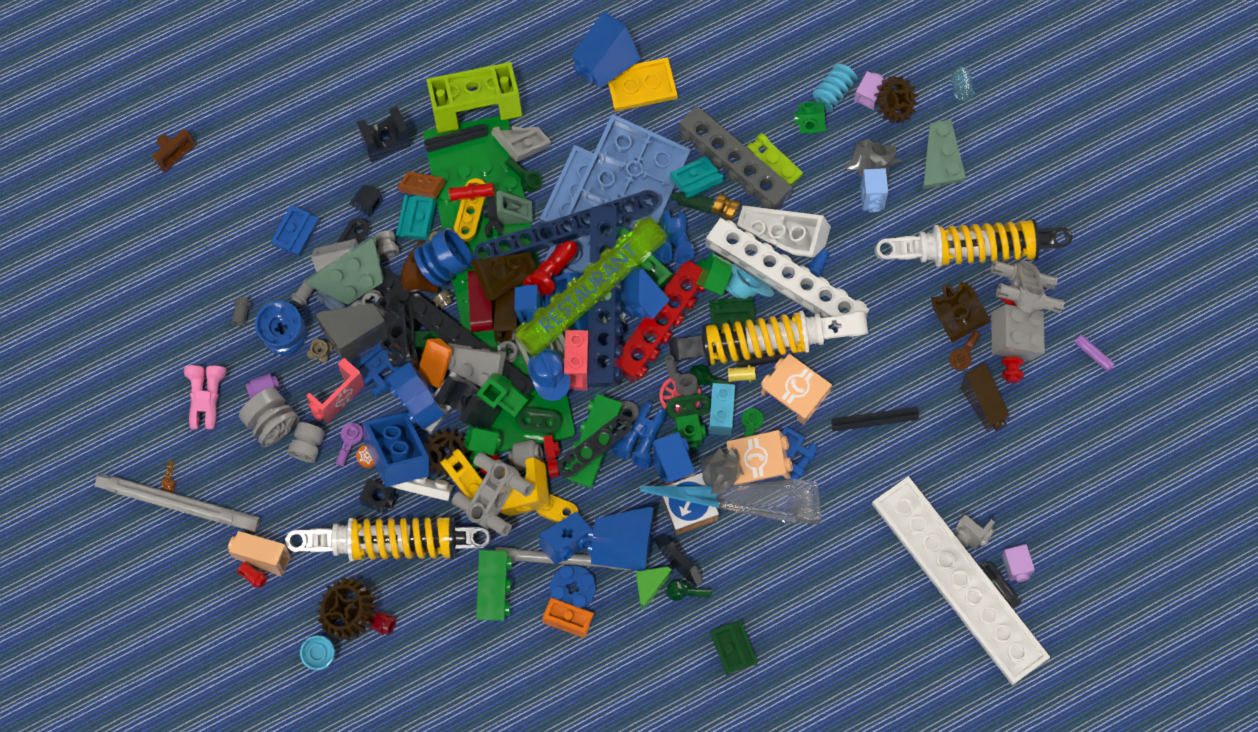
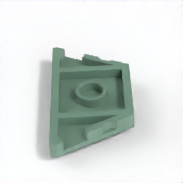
[305,235,384,305]

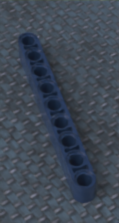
[473,190,659,260]

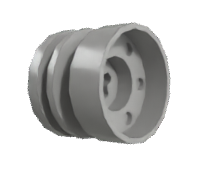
[238,388,300,447]

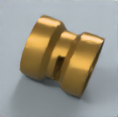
[711,193,740,221]

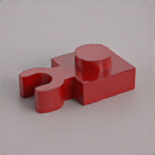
[543,435,560,478]

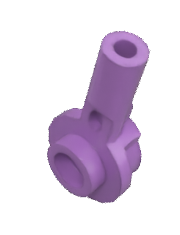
[335,423,363,466]

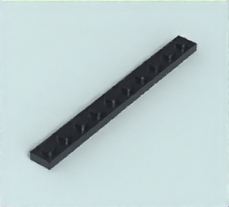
[374,264,535,397]

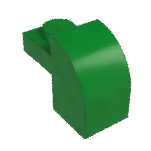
[696,252,732,295]
[476,373,529,417]

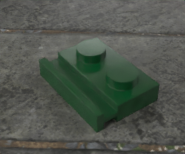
[709,297,756,333]
[710,620,758,676]

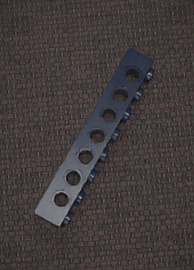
[587,207,625,387]

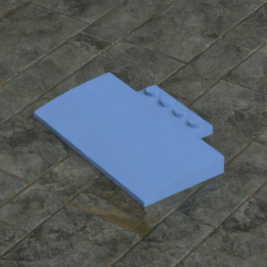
[539,114,691,288]

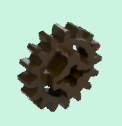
[874,76,918,123]
[423,429,471,478]

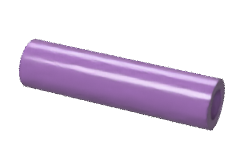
[1074,334,1115,372]

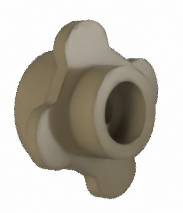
[307,338,333,363]

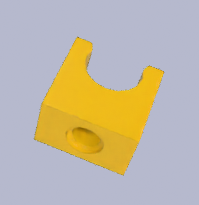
[500,457,550,516]

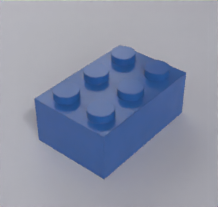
[363,412,429,487]

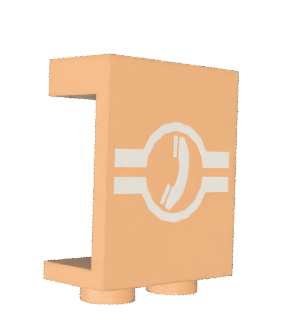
[761,354,832,425]
[727,430,793,490]

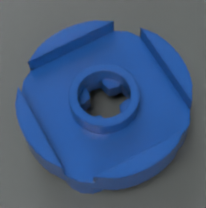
[550,565,596,609]

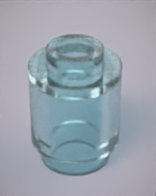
[950,67,975,101]

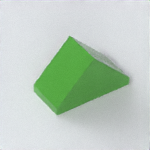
[636,567,671,611]

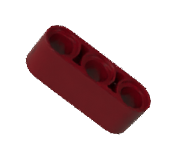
[467,270,493,333]

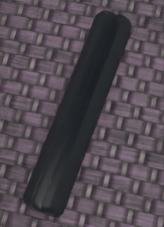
[424,124,487,152]

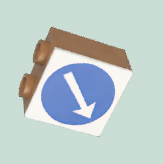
[660,473,719,536]

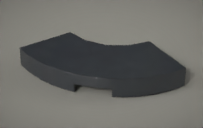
[654,535,703,587]

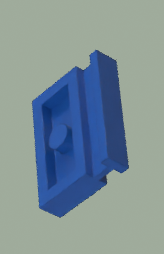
[270,205,320,257]

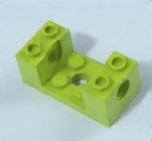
[426,62,522,133]

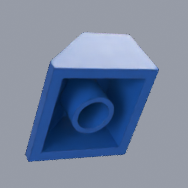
[620,267,669,319]

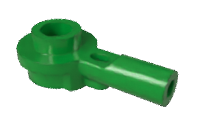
[741,408,764,438]

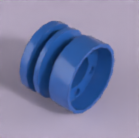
[414,228,472,287]
[255,301,307,355]

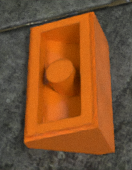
[418,338,453,388]
[542,598,594,638]

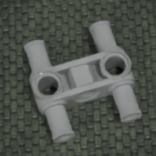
[990,260,1064,314]
[452,452,534,537]

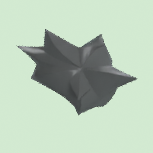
[843,138,903,177]
[701,448,744,494]

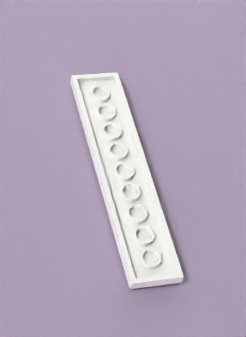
[872,476,1050,686]

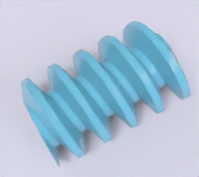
[813,64,858,112]

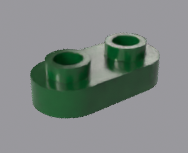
[666,394,711,420]
[516,408,561,435]

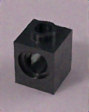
[359,479,396,514]

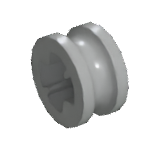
[498,341,518,363]

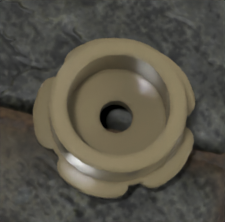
[433,289,453,309]

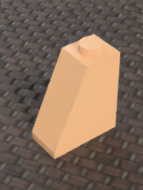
[228,531,291,577]

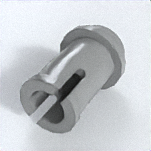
[291,278,314,308]

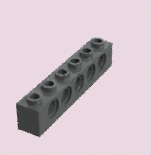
[679,105,793,210]

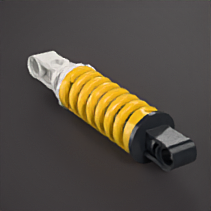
[874,219,1073,267]
[668,310,869,367]
[286,516,491,561]

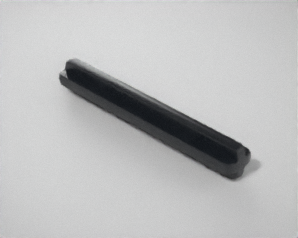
[831,407,919,432]

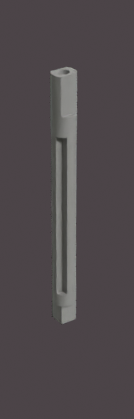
[95,474,260,533]

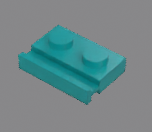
[670,157,724,198]
[396,195,437,240]

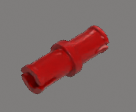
[449,182,495,202]

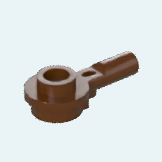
[949,331,981,371]

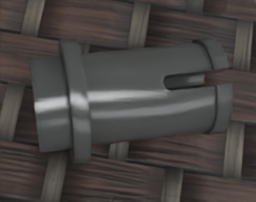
[231,297,251,326]

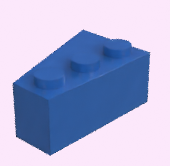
[653,432,695,483]

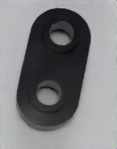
[337,218,370,244]

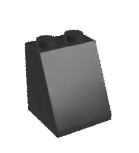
[316,303,387,361]

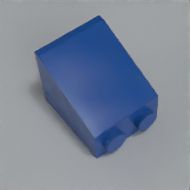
[571,11,641,88]
[587,507,653,571]

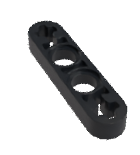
[557,415,632,478]

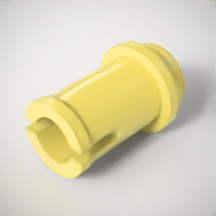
[728,365,756,382]

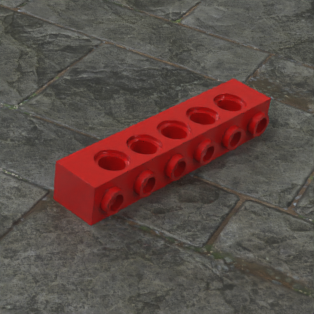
[619,261,706,384]

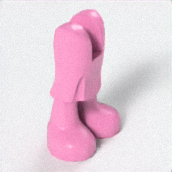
[184,365,226,430]

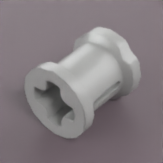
[362,289,384,309]

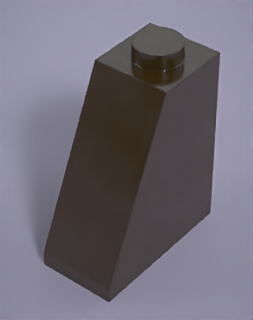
[494,287,518,344]
[960,363,1010,432]

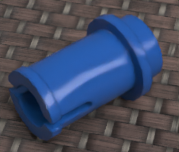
[807,249,830,277]

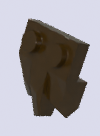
[931,282,991,343]

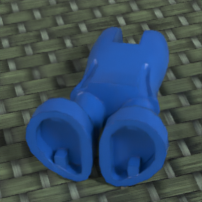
[653,210,694,264]
[611,401,667,469]

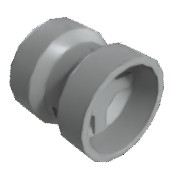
[374,230,400,260]

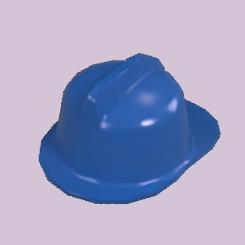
[528,349,570,401]

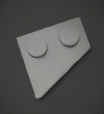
[491,127,551,162]

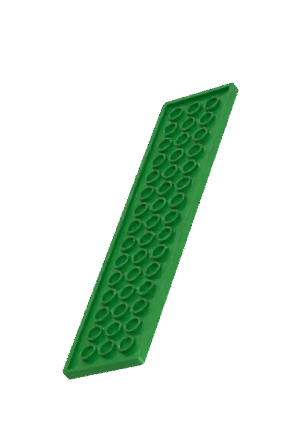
[423,116,575,454]

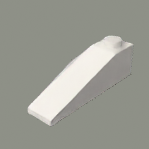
[737,206,831,258]

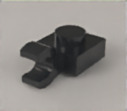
[483,196,502,238]

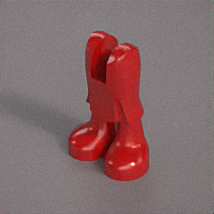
[523,241,578,297]

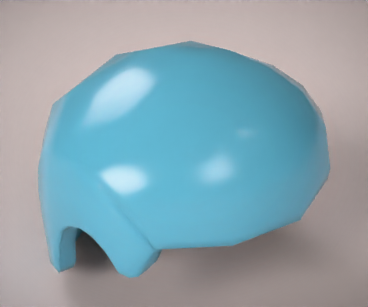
[300,635,335,670]

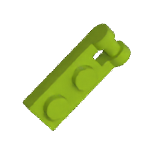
[746,133,803,186]

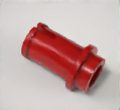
[237,561,267,589]

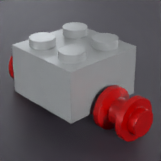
[991,297,1045,383]

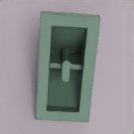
[496,191,533,224]

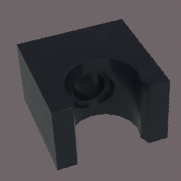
[357,106,411,162]
[434,376,502,428]

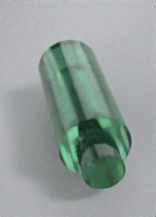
[671,191,715,214]

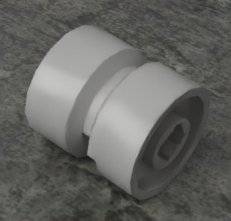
[287,422,325,463]

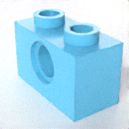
[709,383,735,435]

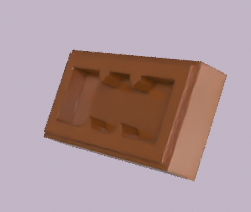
[398,171,445,199]

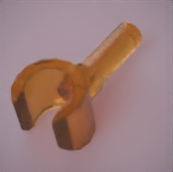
[161,461,176,493]

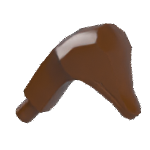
[401,240,439,294]

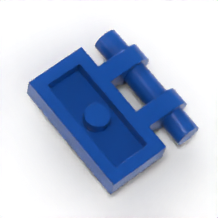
[354,344,401,397]
[781,427,818,484]

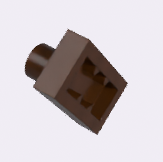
[152,129,196,173]

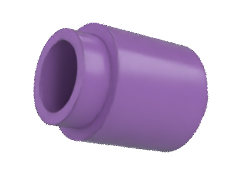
[245,373,280,399]

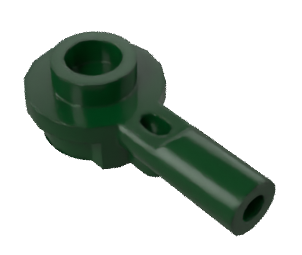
[505,157,542,193]
[689,365,732,386]
[665,581,711,601]

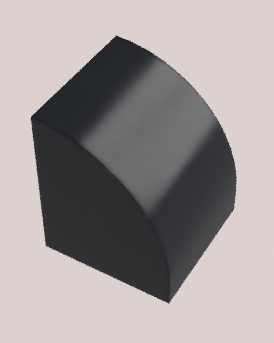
[349,185,383,217]

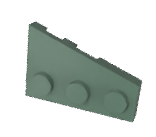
[923,120,966,189]

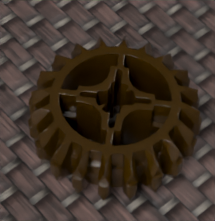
[316,578,378,641]

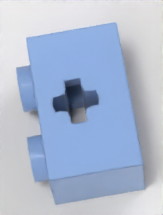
[860,168,888,213]

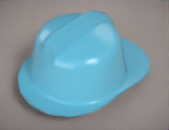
[725,264,774,299]

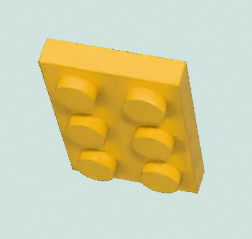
[608,57,677,112]

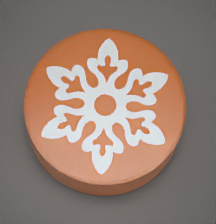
[356,445,375,468]

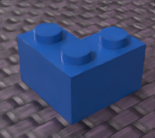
[388,362,445,430]

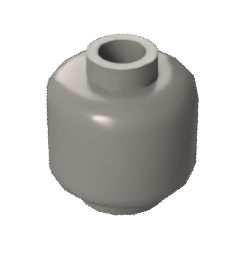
[508,440,543,471]

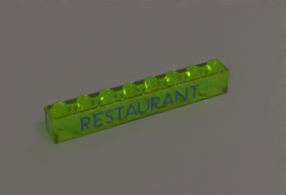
[515,216,667,359]

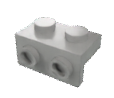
[954,515,995,550]

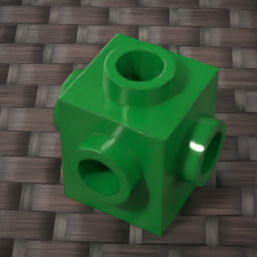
[794,101,826,134]
[673,414,706,451]

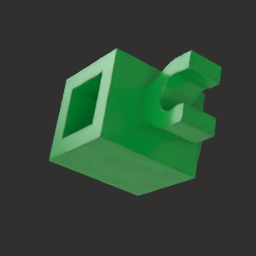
[463,424,501,468]

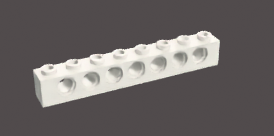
[706,218,869,337]

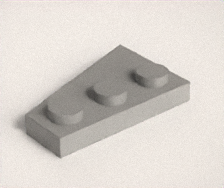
[447,343,506,387]

